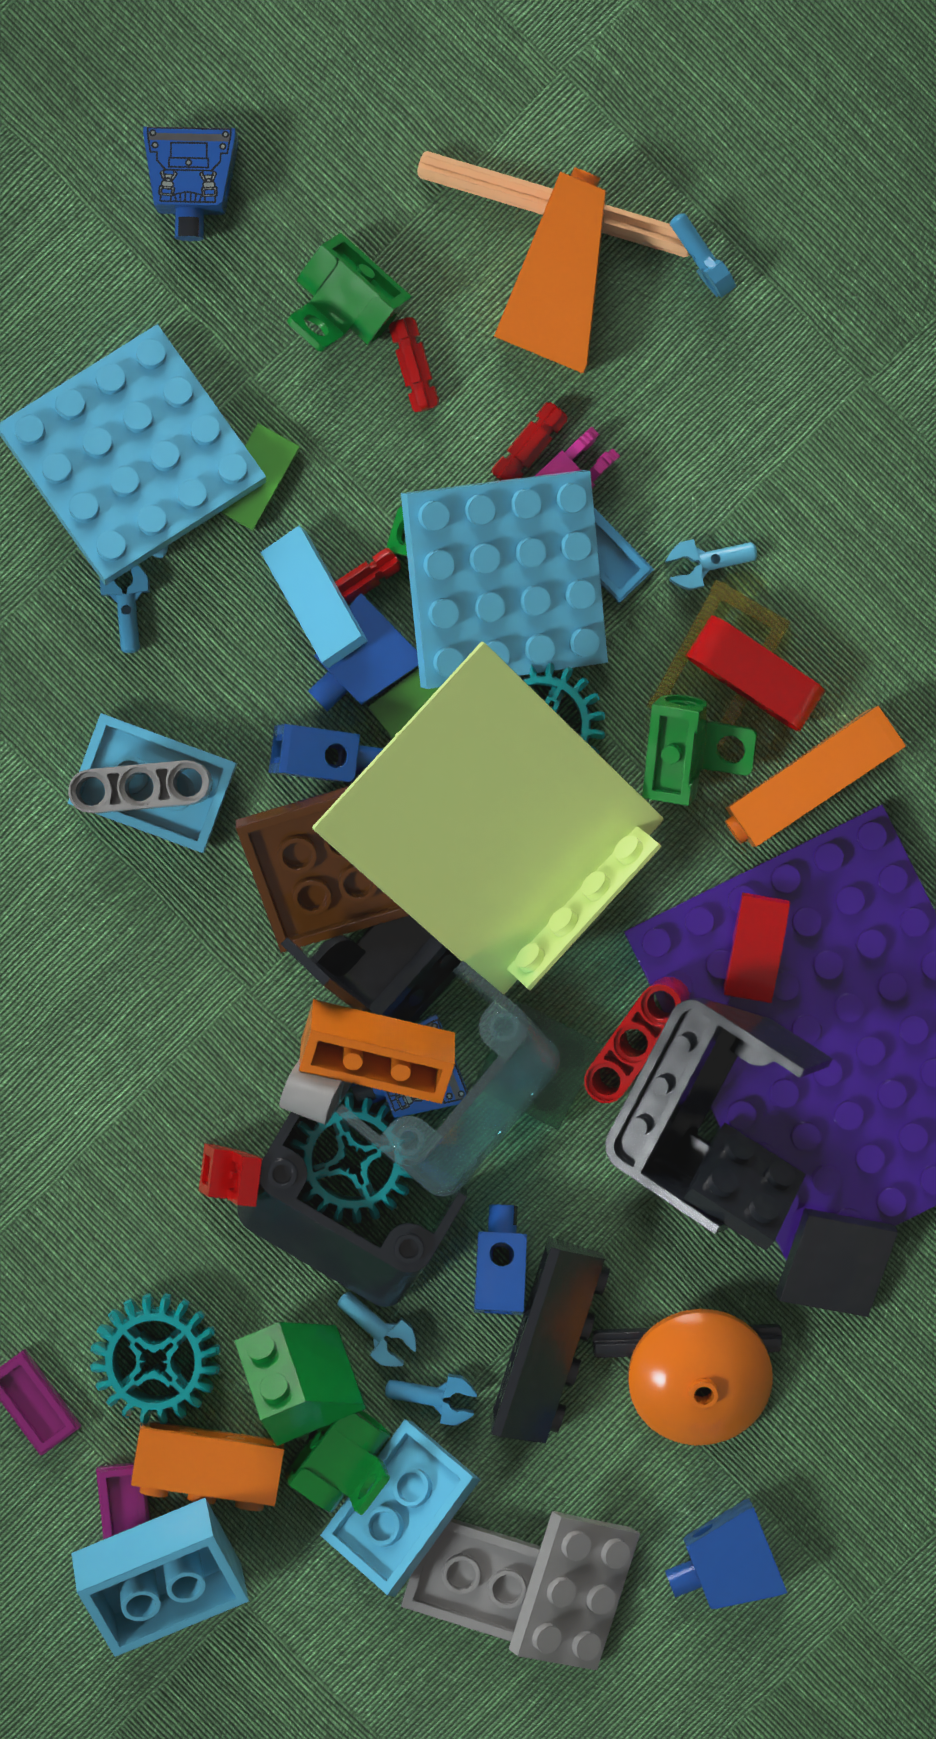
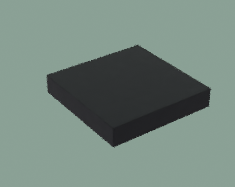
[776,1208,898,1317]

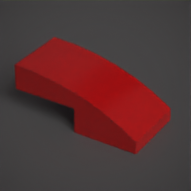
[724,892,790,1003]
[198,1143,262,1207]

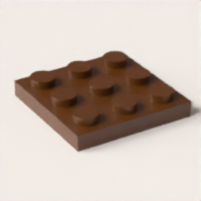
[235,786,409,953]

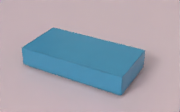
[594,508,654,604]

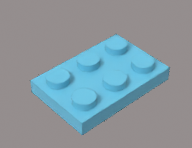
[67,713,238,853]
[320,1419,481,1597]

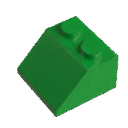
[234,1322,366,1446]

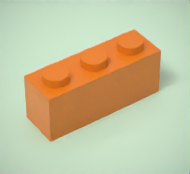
[299,999,455,1104]
[131,1421,284,1511]

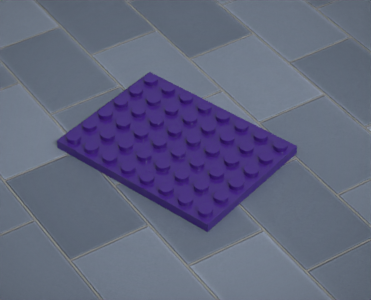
[623,804,936,1261]

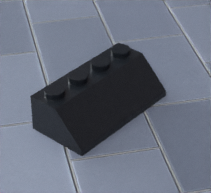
[490,1236,610,1443]

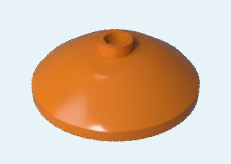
[628,1309,773,1445]

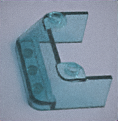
[334,961,560,1196]

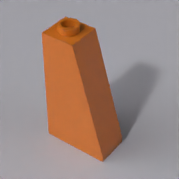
[494,167,607,373]
[725,706,906,847]

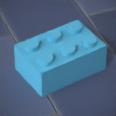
[71,1497,249,1657]

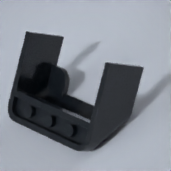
[281,915,466,1023]
[605,998,833,1234]
[237,1112,467,1307]

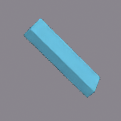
[261,525,368,668]

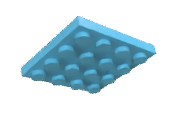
[0,324,266,585]
[401,470,608,689]

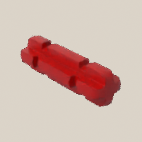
[389,317,439,412]
[491,401,568,481]
[335,548,401,605]

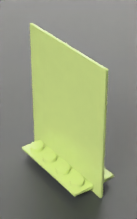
[312,642,664,996]

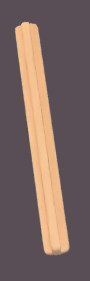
[417,151,689,257]

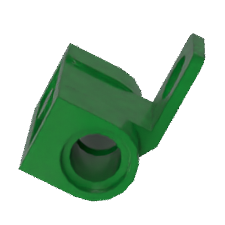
[287,233,412,352]
[642,695,757,806]
[284,1410,391,1515]

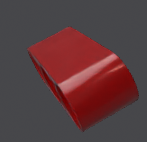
[685,615,826,732]
[584,977,690,1103]

